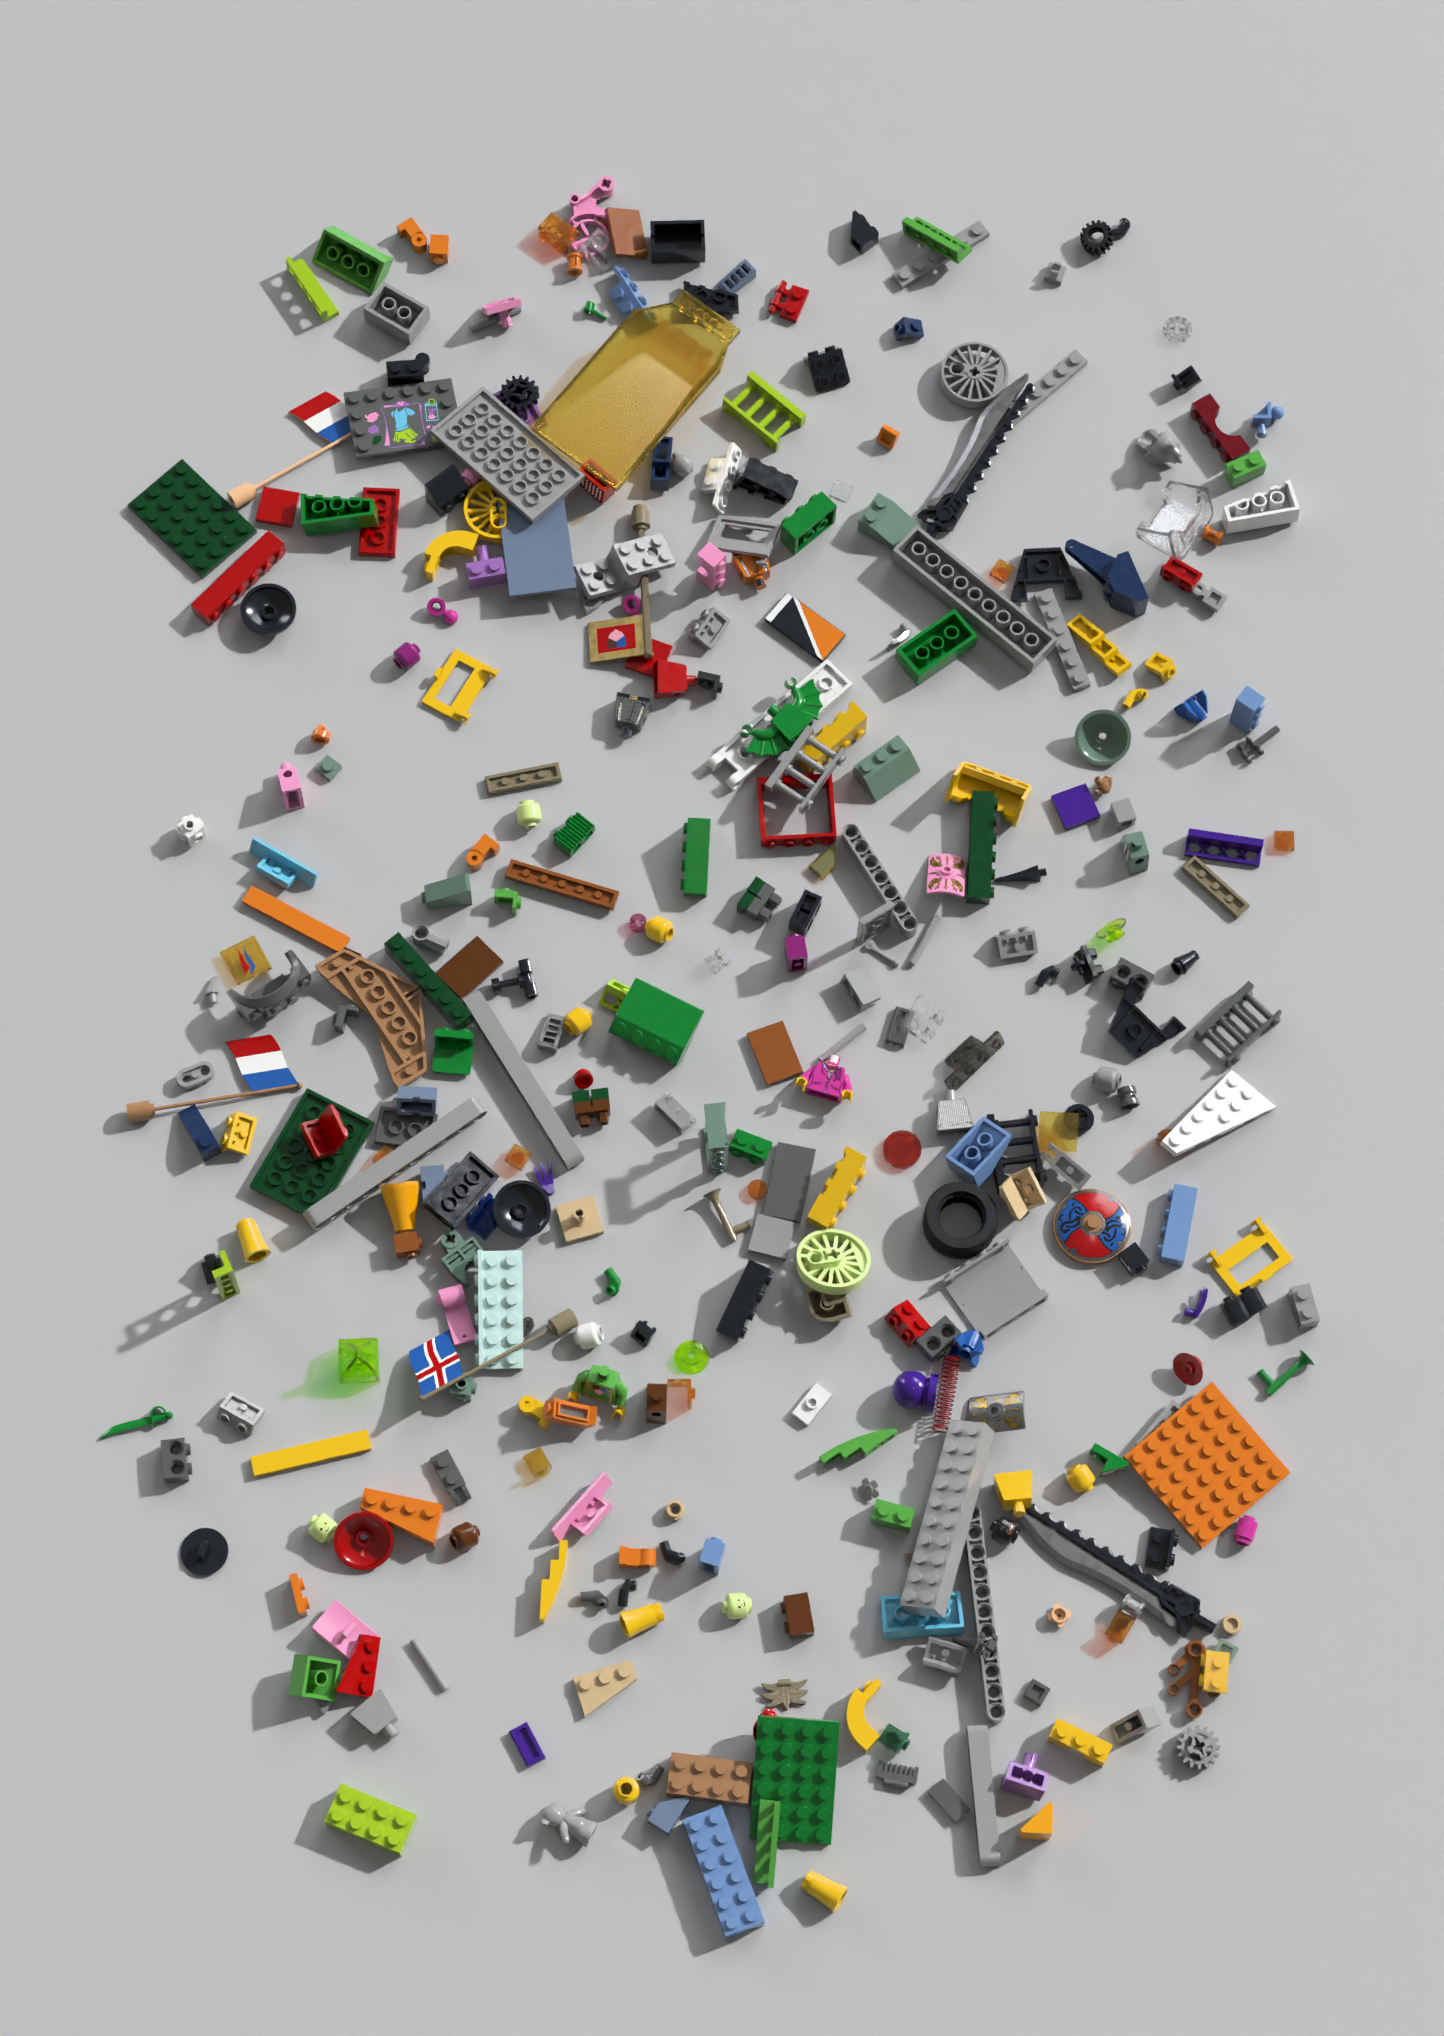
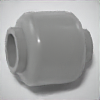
[1092,1066,1122,1093]

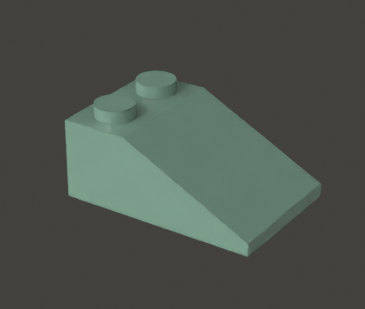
[857,493,924,551]

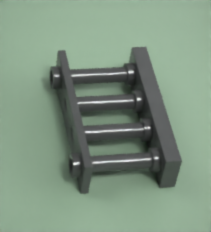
[1194,981,1282,1068]

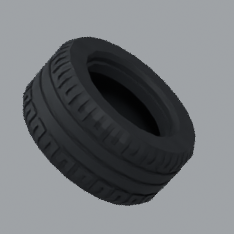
[922,1181,998,1259]

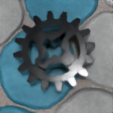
[500,375,540,414]

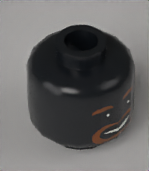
[989,1516,1021,1546]

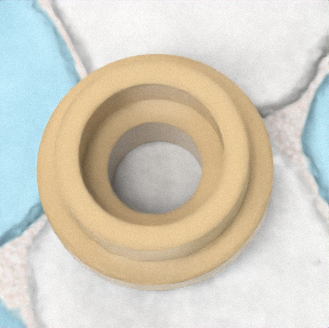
[665,1500,685,1520]

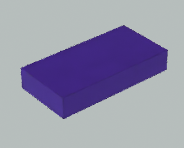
[509,1722,546,1768]

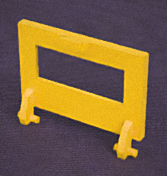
[421,649,499,724]
[1206,1217,1293,1296]

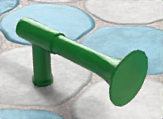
[1256,1350,1314,1397]

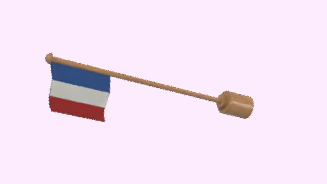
[126,1034,303,1123]

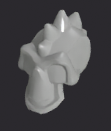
[1137,429,1183,464]

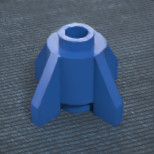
[1173,690,1208,723]
[948,1330,984,1368]

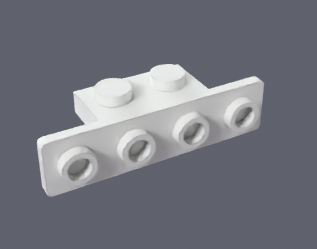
[701,442,742,514]

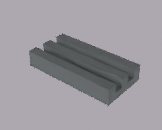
[885,1006,915,1048]

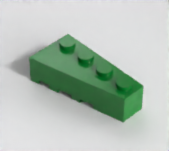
[300,493,378,536]
[680,818,711,896]

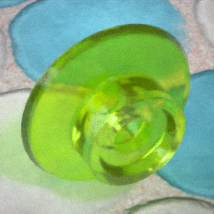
[1096,918,1126,943]
[674,1340,709,1374]

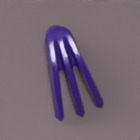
[533,1163,555,1196]
[1184,1287,1208,1319]

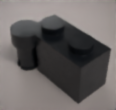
[386,353,430,387]

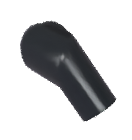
[1111,218,1130,238]
[1034,965,1060,988]
[659,1540,685,1565]
[618,1579,637,1607]

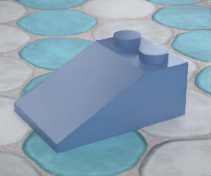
[945,1116,1012,1186]

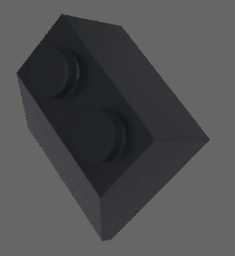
[424,464,468,516]

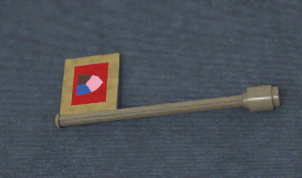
[588,504,654,664]

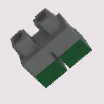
[737,876,782,923]

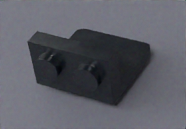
[803,345,850,392]

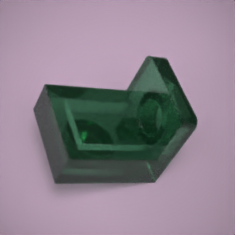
[878,1723,911,1754]

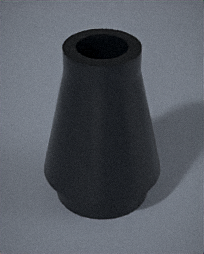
[1171,950,1199,975]

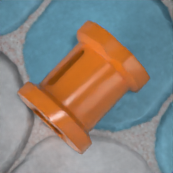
[567,252,583,276]
[1201,524,1225,547]

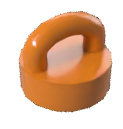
[311,724,331,745]

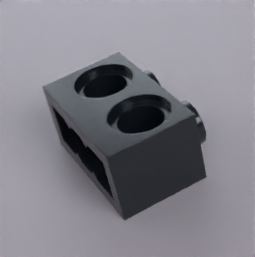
[788,889,822,937]

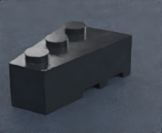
[732,457,798,505]

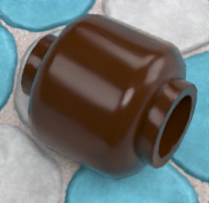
[449,1522,480,1551]

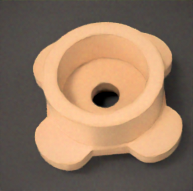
[1047,1604,1071,1628]

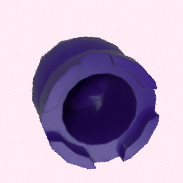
[892,1371,939,1413]

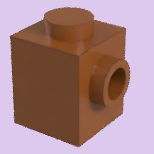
[393,1231,423,1259]

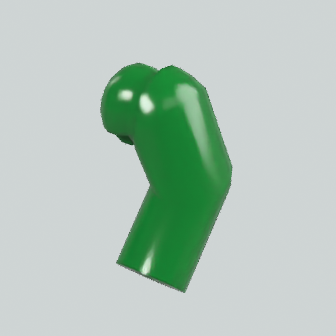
[604,1267,621,1296]

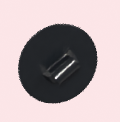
[181,1528,228,1575]

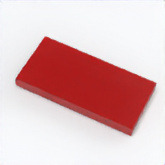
[358,487,400,558]

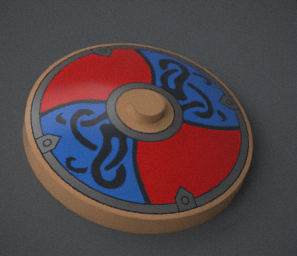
[1053,1188,1131,1265]

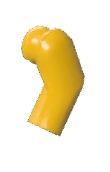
[1122,689,1148,709]

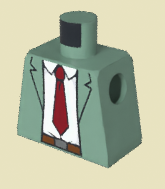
[1120,831,1149,874]

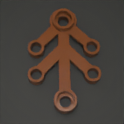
[1167,1640,1220,1719]

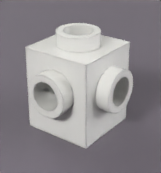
[177,814,206,847]

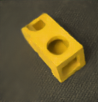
[519,1396,552,1432]

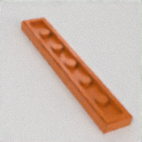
[242,885,350,952]

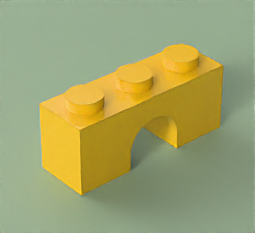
[1047,1718,1113,1767]

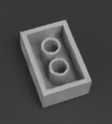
[364,282,430,345]

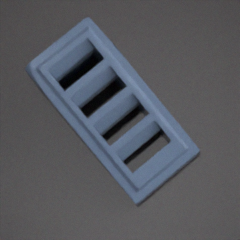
[717,259,756,294]

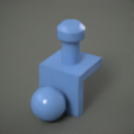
[1251,402,1284,439]

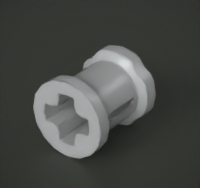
[1119,1594,1145,1620]

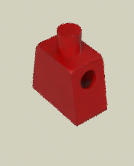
[653,659,697,699]

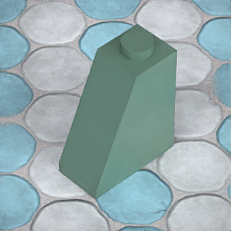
[421,873,472,910]

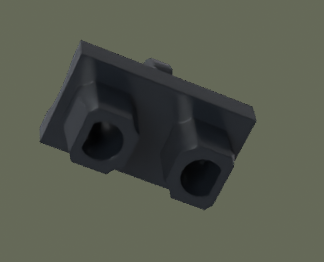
[1070,945,1104,984]

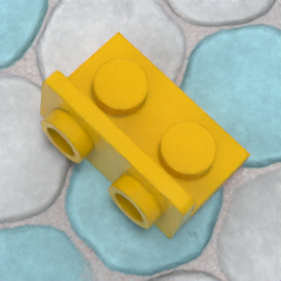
[220,1111,258,1156]
[1199,1650,1230,1694]

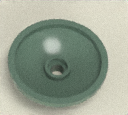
[1075,709,1131,766]

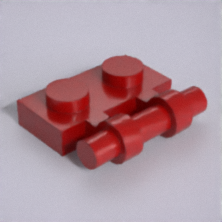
[768,280,809,323]

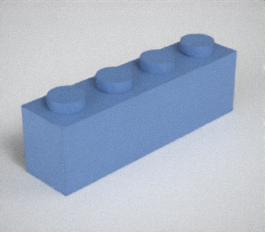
[1157,1184,1198,1267]

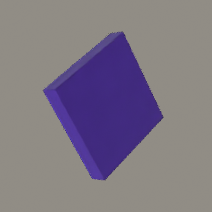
[1051,783,1100,830]

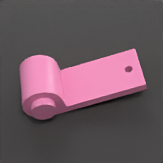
[436,1283,476,1346]

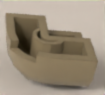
[804,1282,852,1323]

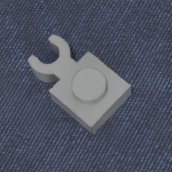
[1192,583,1227,613]

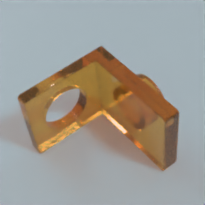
[667,1379,695,1409]

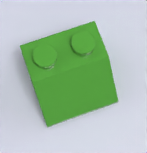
[288,1654,341,1702]

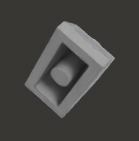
[1110,1706,1161,1744]

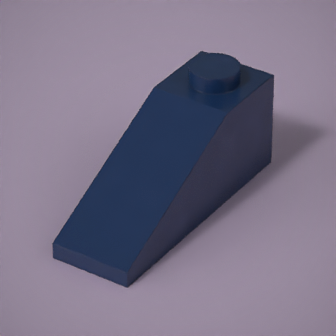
[178,1105,222,1162]

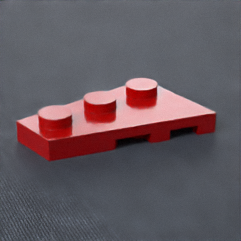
[333,1634,381,1698]

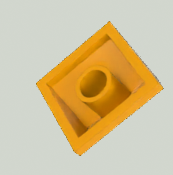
[1017,1802,1053,1840]

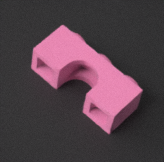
[696,542,726,591]

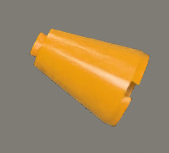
[380,1181,419,1234]

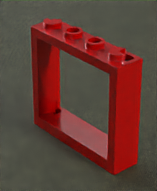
[756,774,837,849]

